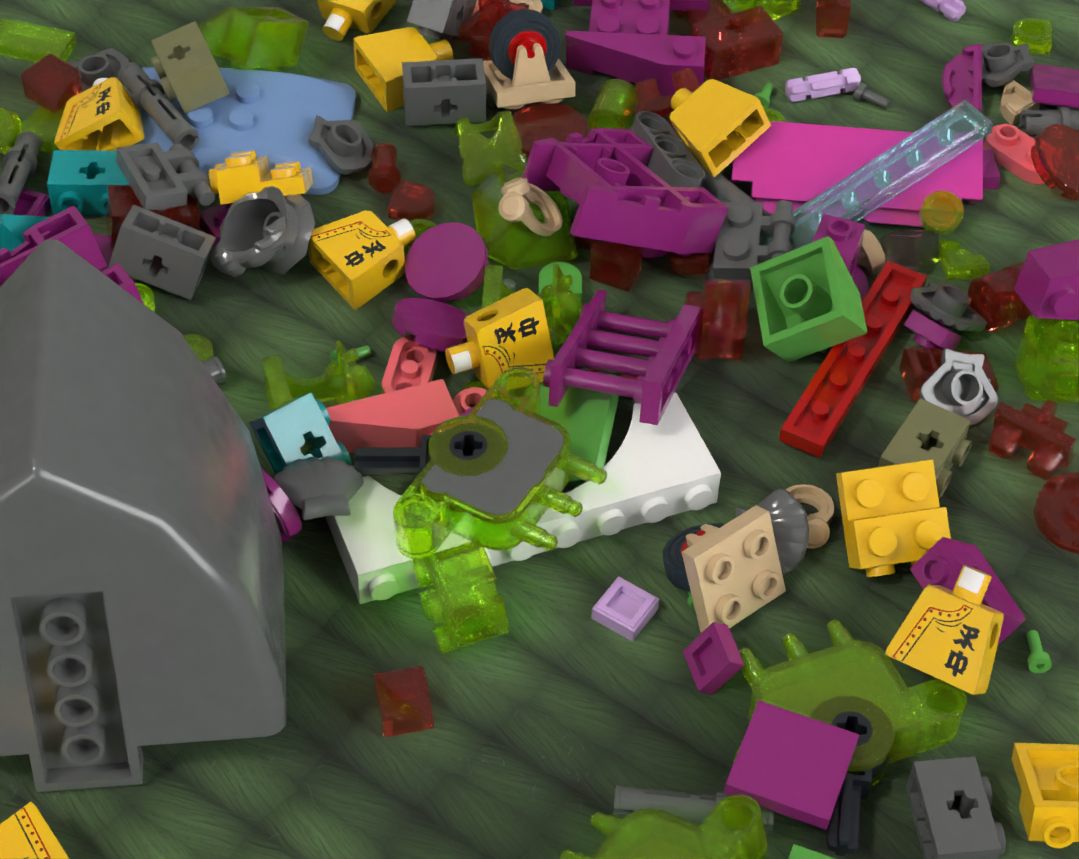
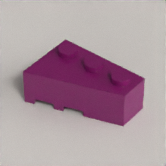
[1014,239,1079,320]

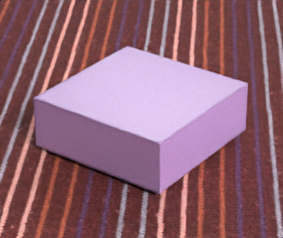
[591,576,660,642]

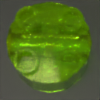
[1014,313,1079,403]
[411,540,509,656]

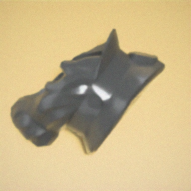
[210,186,316,277]

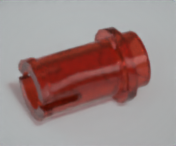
[368,142,401,193]

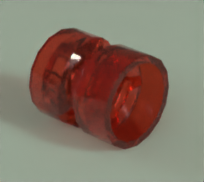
[968,260,1034,331]

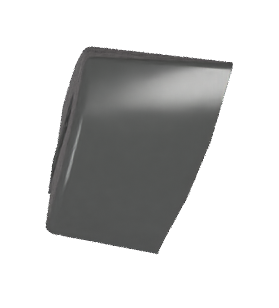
[0,239,287,792]

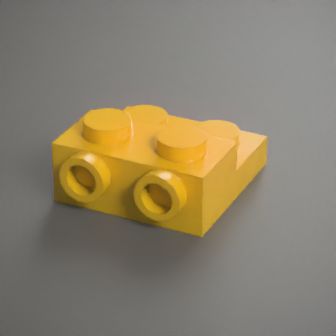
[209,150,313,204]
[836,460,951,577]
[1012,743,1079,848]

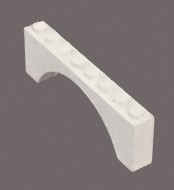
[325,393,721,604]

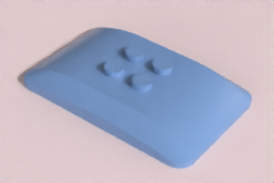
[124,67,356,195]

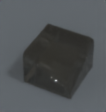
[881,229,939,270]

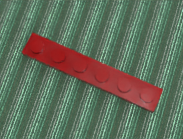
[779,261,927,458]

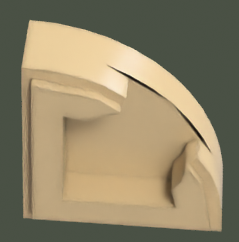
[1000,80,1041,125]

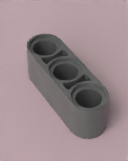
[631,111,705,187]

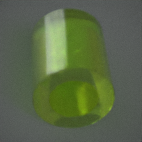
[588,79,639,130]

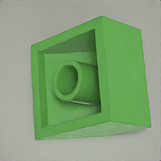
[750,236,868,363]

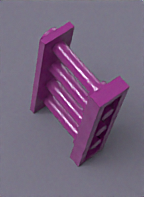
[543,289,701,425]

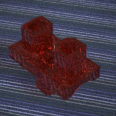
[460,0,529,61]
[633,68,700,133]
[695,279,751,360]
[988,399,1076,480]

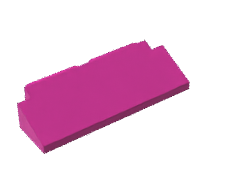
[730,121,983,229]

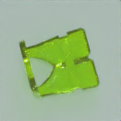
[453,111,527,186]

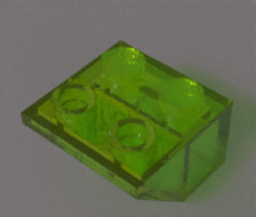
[198,7,309,71]
[471,163,578,269]

